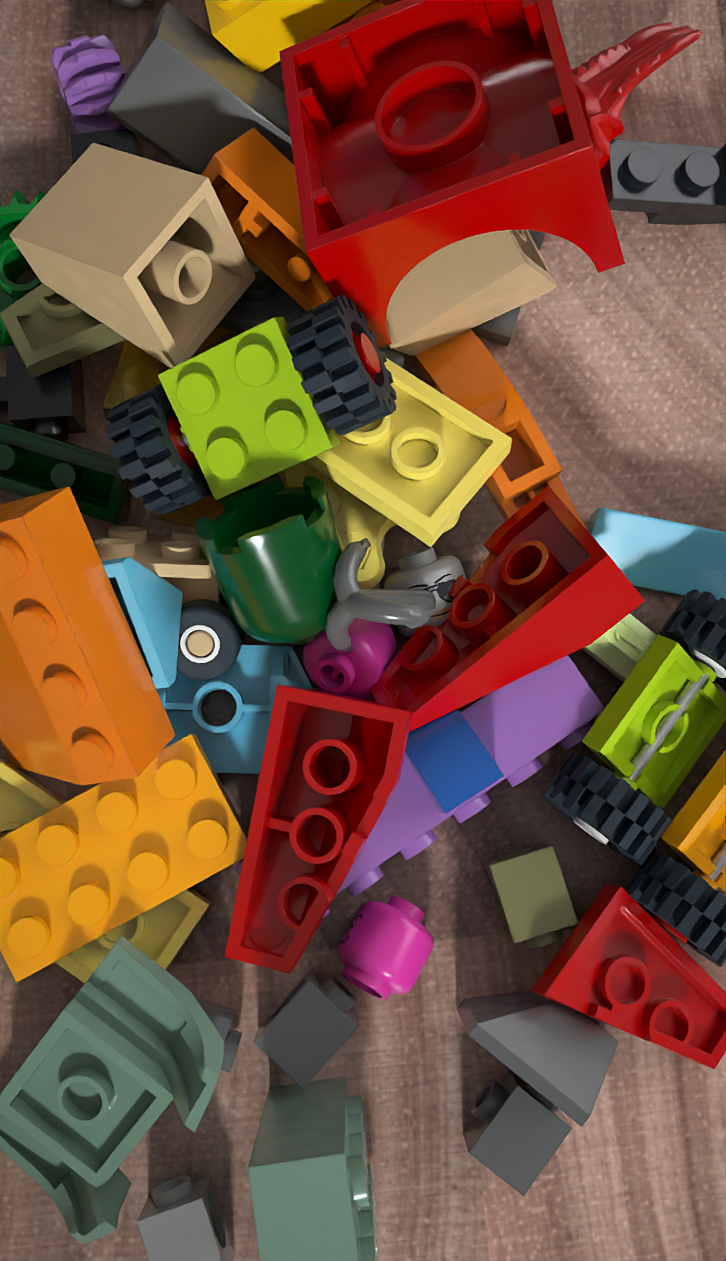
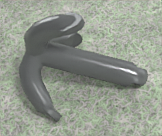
[325,538,436,654]

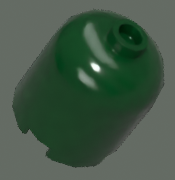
[195,476,344,645]

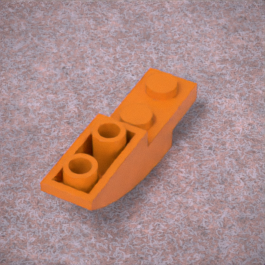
[411,329,587,530]

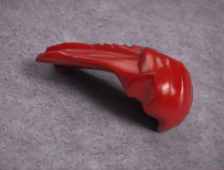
[572,22,703,171]

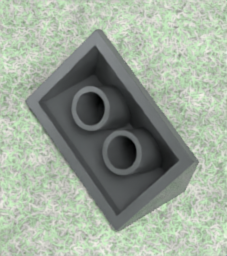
[105,1,294,174]

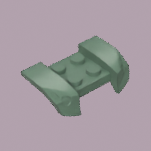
[0,936,224,1244]

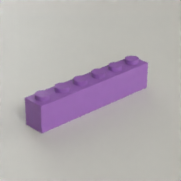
[233,655,605,918]

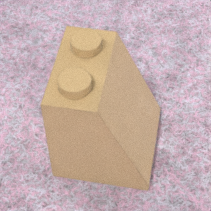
[10,143,256,368]
[384,230,557,356]

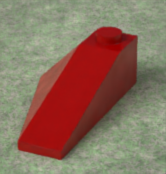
[225,685,413,974]

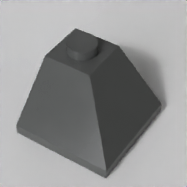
[457,991,618,1127]

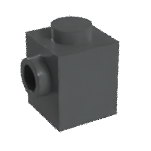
[463,1070,572,1196]

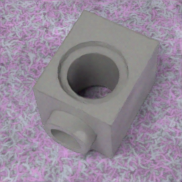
[137,1175,235,1261]

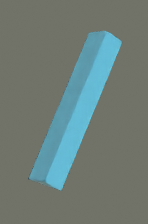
[587,508,726,601]

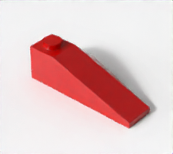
[370,486,645,732]

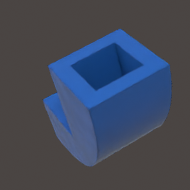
[373,700,504,814]

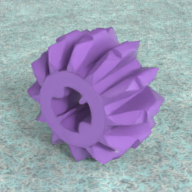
[51,35,128,134]

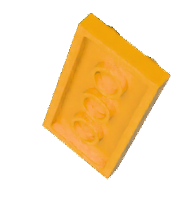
[0,734,248,983]

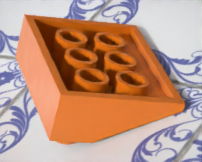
[0,486,176,785]

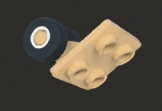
[94,525,246,680]

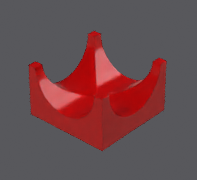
[279,0,625,348]

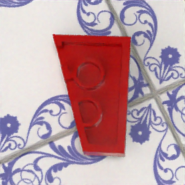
[531,884,726,1069]

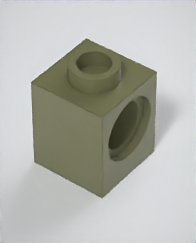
[483,842,578,949]

